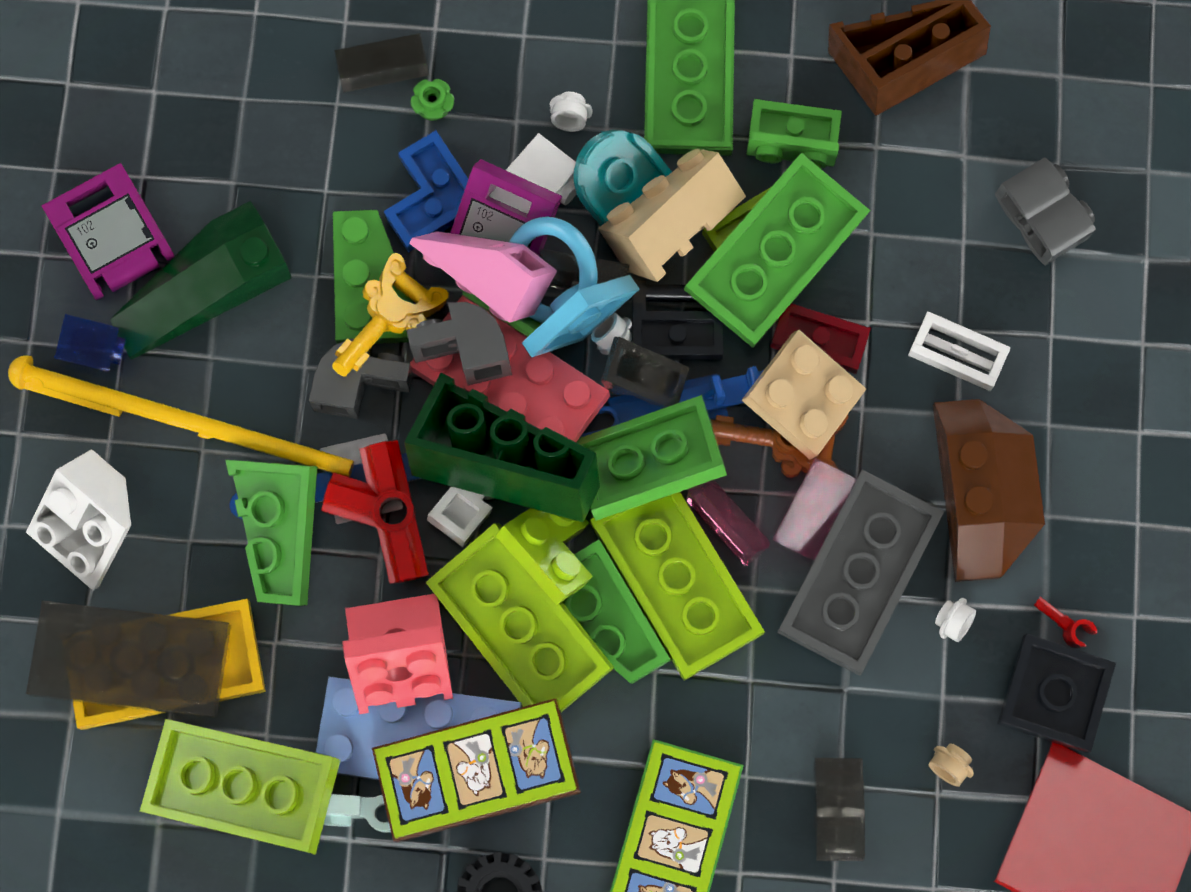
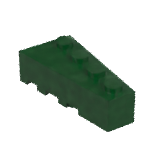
[404,373,600,522]

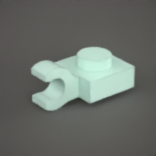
[324,794,391,832]

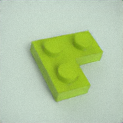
[495,508,593,606]

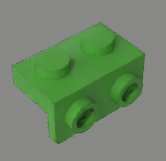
[746,99,842,169]

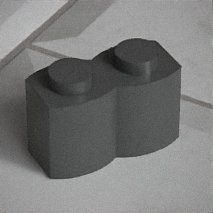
[995,157,1096,266]

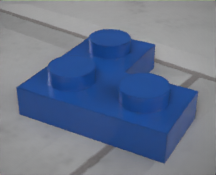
[384,130,468,253]

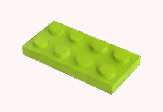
[590,492,765,681]
[426,523,615,713]
[140,719,340,855]

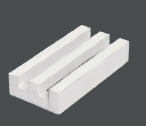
[908,311,1011,392]

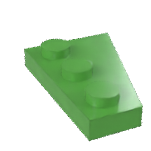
[225,460,317,606]
[563,540,672,684]

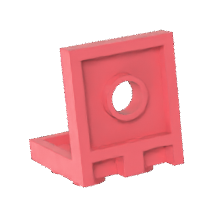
[342,594,453,714]

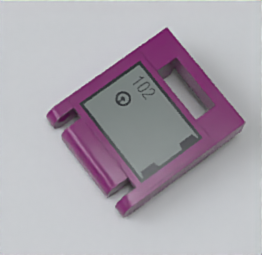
[450,159,562,257]
[42,163,175,300]

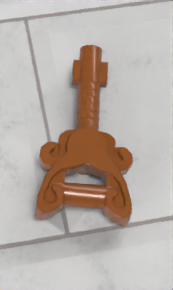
[710,415,849,485]

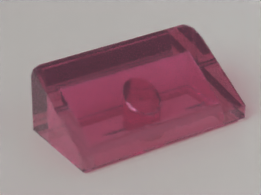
[773,458,856,560]
[687,480,770,566]

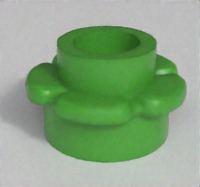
[411,79,454,121]

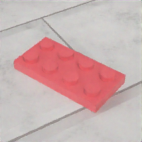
[410,295,610,442]

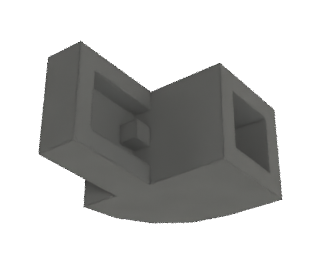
[406,302,512,386]
[309,339,413,419]

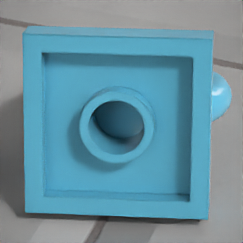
[509,217,640,357]

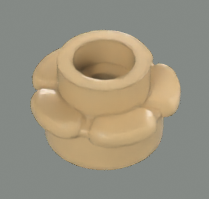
[929,743,974,787]

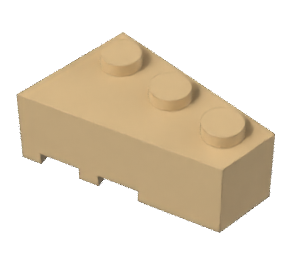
[598,149,746,282]

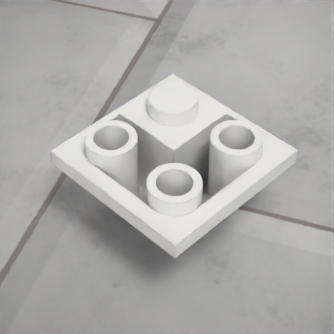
[26,449,131,591]

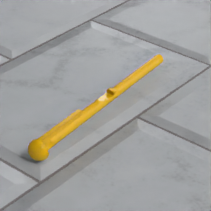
[8,355,354,477]

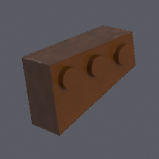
[828,0,991,116]

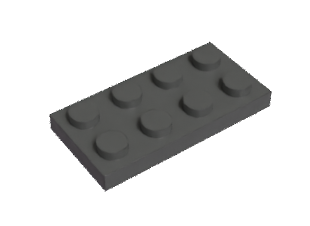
[777,469,944,676]

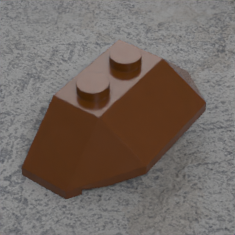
[933,399,1045,582]

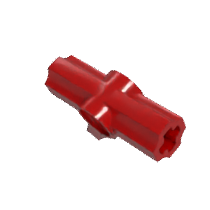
[321,440,429,584]

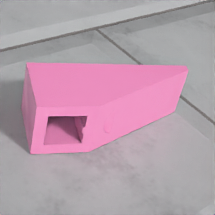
[409,231,557,323]

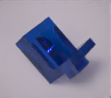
[54,314,126,372]

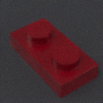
[770,303,871,374]

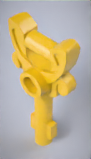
[332,253,449,376]

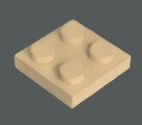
[742,330,866,460]

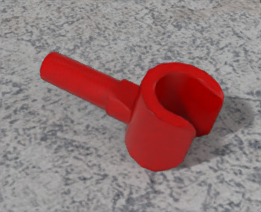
[1034,597,1097,648]

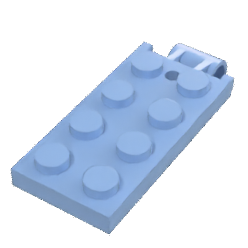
[316,677,522,780]

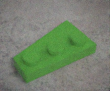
[333,210,413,344]

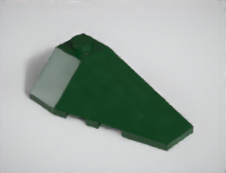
[110,201,292,360]

